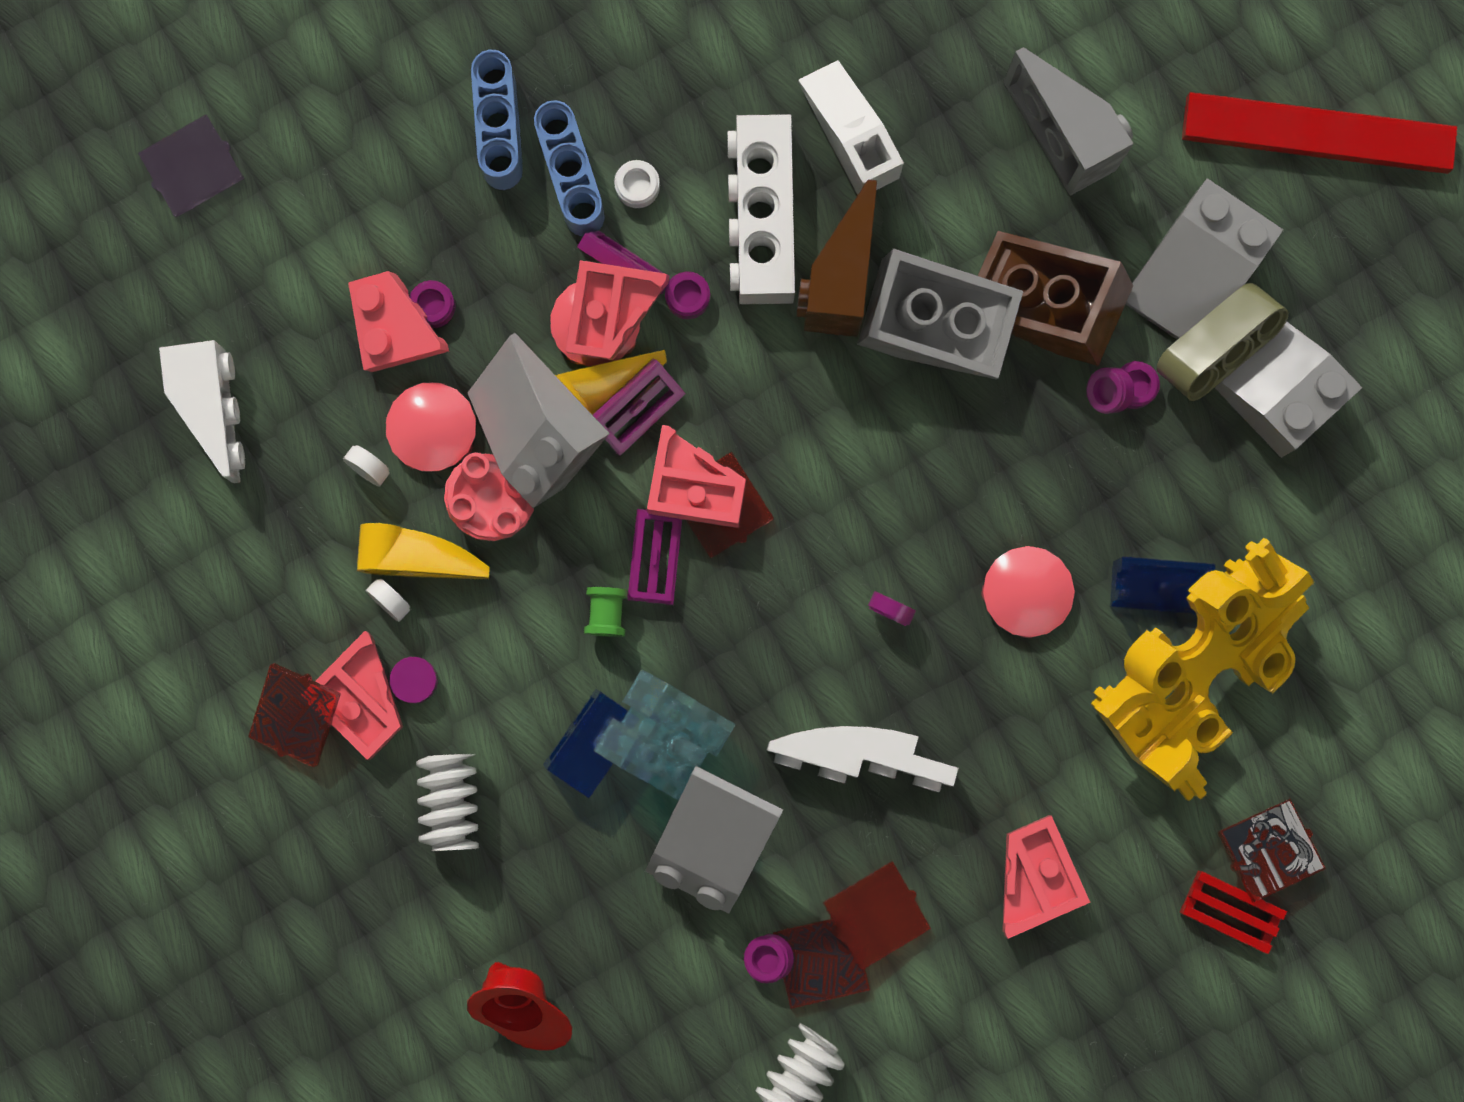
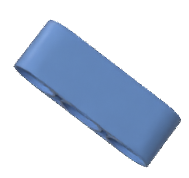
[471,49,523,190]
[534,100,605,236]

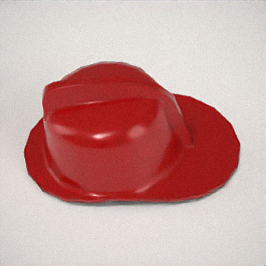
[467,962,573,1051]

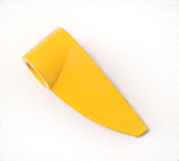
[555,350,667,415]
[357,523,490,579]

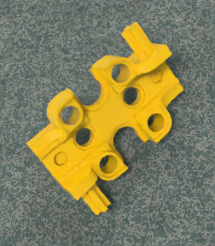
[1091,538,1314,801]

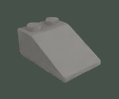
[1003,47,1133,196]
[1125,178,1283,340]
[857,249,1023,379]
[1215,322,1362,458]
[468,333,610,508]
[645,766,783,913]

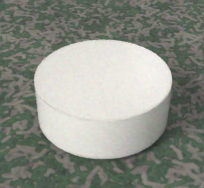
[614,160,660,208]
[343,445,390,487]
[365,579,410,622]

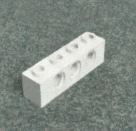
[728,115,795,304]

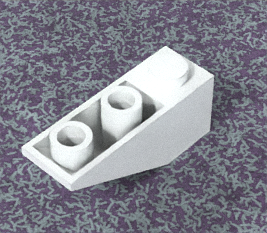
[798,60,904,195]
[159,340,245,483]

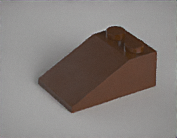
[796,179,877,337]
[978,231,1133,366]

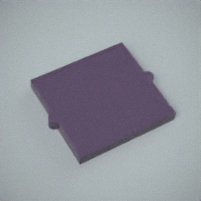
[138,115,245,218]

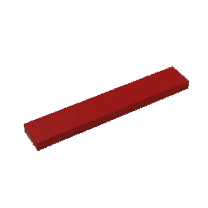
[1182,92,1457,174]

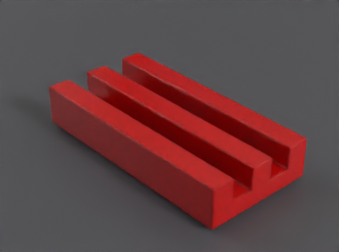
[1179,870,1287,954]

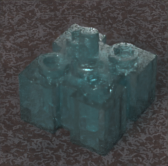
[594,669,736,801]

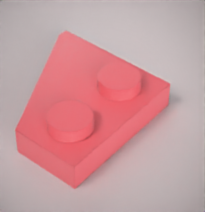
[565,260,669,360]
[348,271,449,372]
[647,425,746,528]
[302,631,403,760]
[1003,815,1090,939]

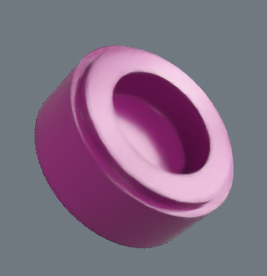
[665,272,710,319]
[409,280,456,328]
[1121,361,1160,409]
[1086,367,1134,414]
[868,591,916,626]
[390,657,438,703]
[744,934,794,983]

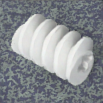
[416,754,479,851]
[755,1023,844,1102]

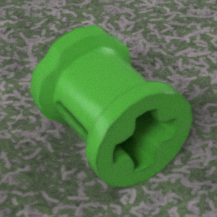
[584,587,628,637]

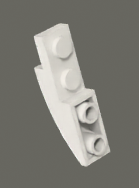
[767,726,959,792]

